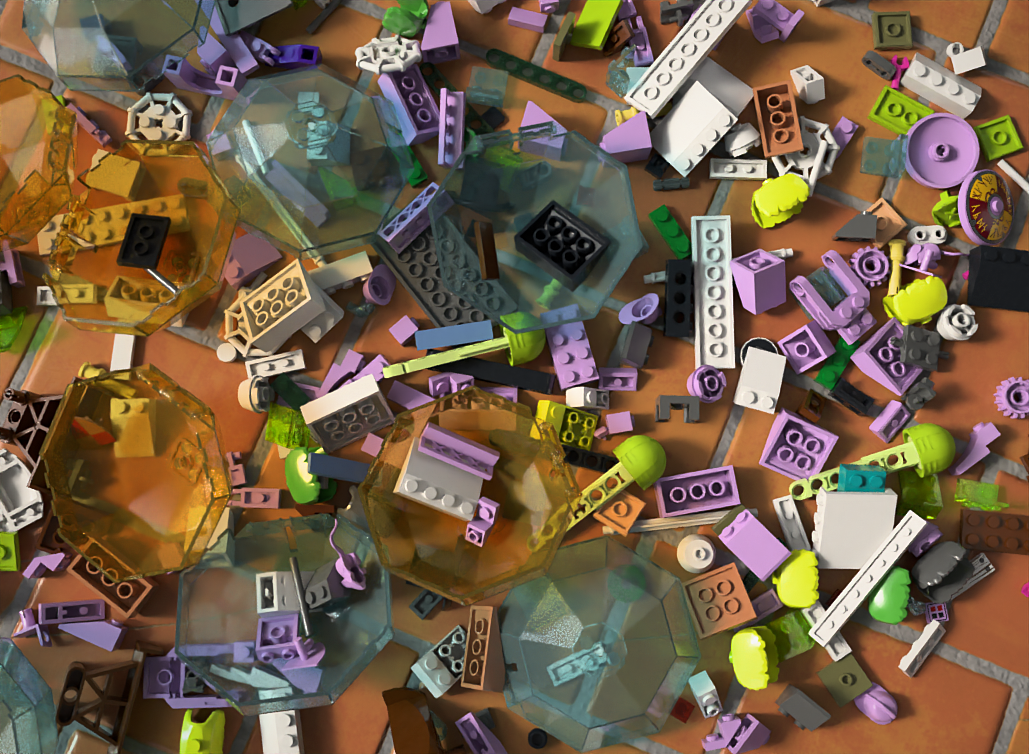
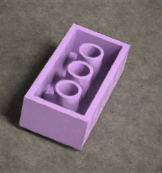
[540,305,599,392]
[653,465,740,518]

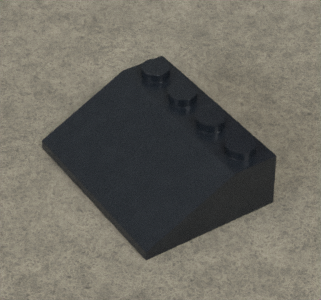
[514,200,611,292]
[967,245,1029,313]

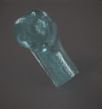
[346,301,375,317]
[907,597,926,616]

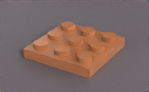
[680,562,758,641]

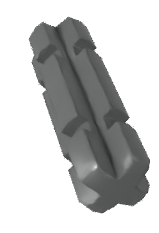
[653,177,690,191]

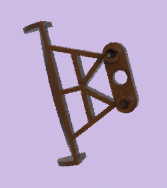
[0,376,115,498]
[55,640,164,754]
[382,687,467,754]

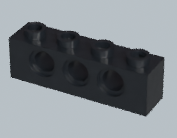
[663,259,695,337]

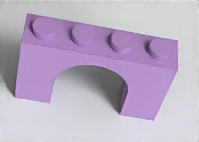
[161,53,252,103]
[361,380,439,470]

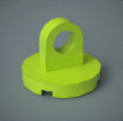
[932,190,961,227]

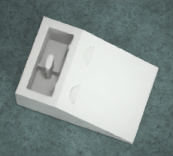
[256,571,323,618]
[411,625,467,698]

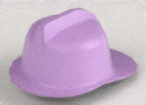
[363,264,396,305]
[618,293,662,324]
[854,682,898,725]

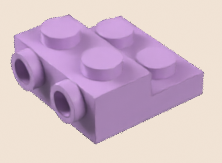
[255,613,300,663]

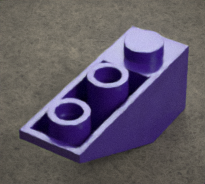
[265,44,323,73]

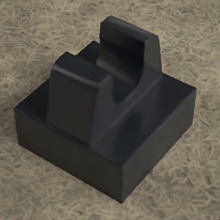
[644,153,670,180]

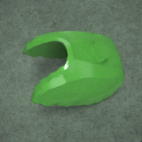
[382,0,429,38]
[285,447,338,505]
[867,565,912,625]

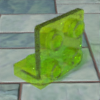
[265,403,310,449]
[896,470,943,519]
[955,478,1009,512]
[762,607,816,663]

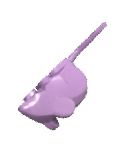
[903,243,969,266]
[330,519,367,590]

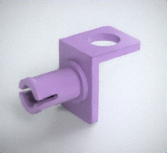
[13,608,52,647]

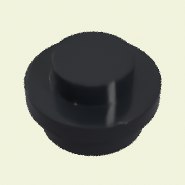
[528,728,548,749]

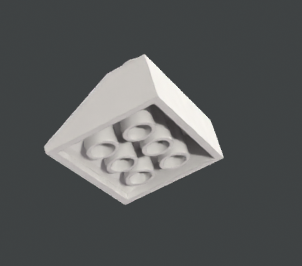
[672,56,753,118]
[650,81,739,177]
[240,258,326,353]
[300,374,397,454]
[393,437,485,521]

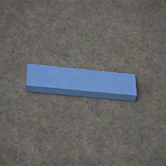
[414,320,494,351]
[307,452,382,487]

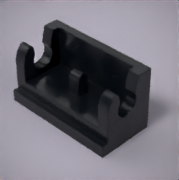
[828,377,875,416]

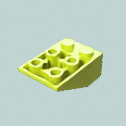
[530,400,598,451]

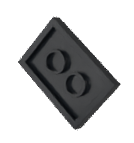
[116,213,171,270]

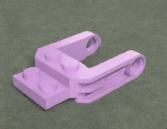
[789,250,877,345]
[143,643,236,709]

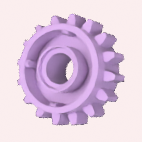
[848,246,891,288]
[994,377,1029,419]

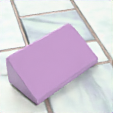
[508,7,548,33]
[598,367,638,391]
[869,400,911,443]

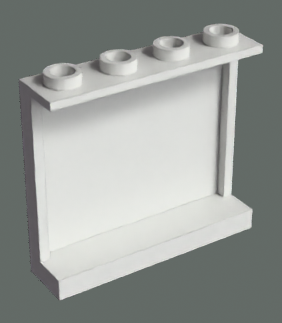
[810,487,898,569]

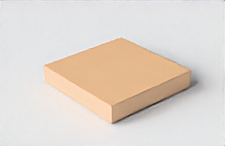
[866,197,908,250]
[592,484,646,537]

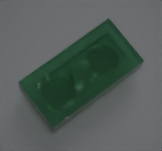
[269,372,312,413]

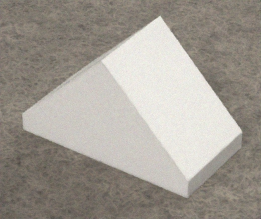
[951,45,987,75]

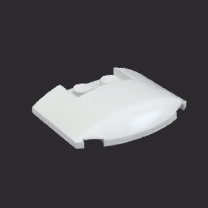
[0,448,44,532]

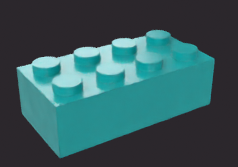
[837,464,887,492]

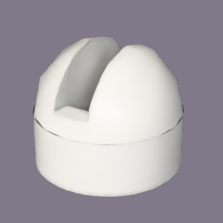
[946,42,964,58]

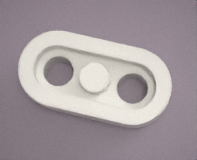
[907,225,947,245]

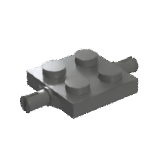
[890,325,949,372]

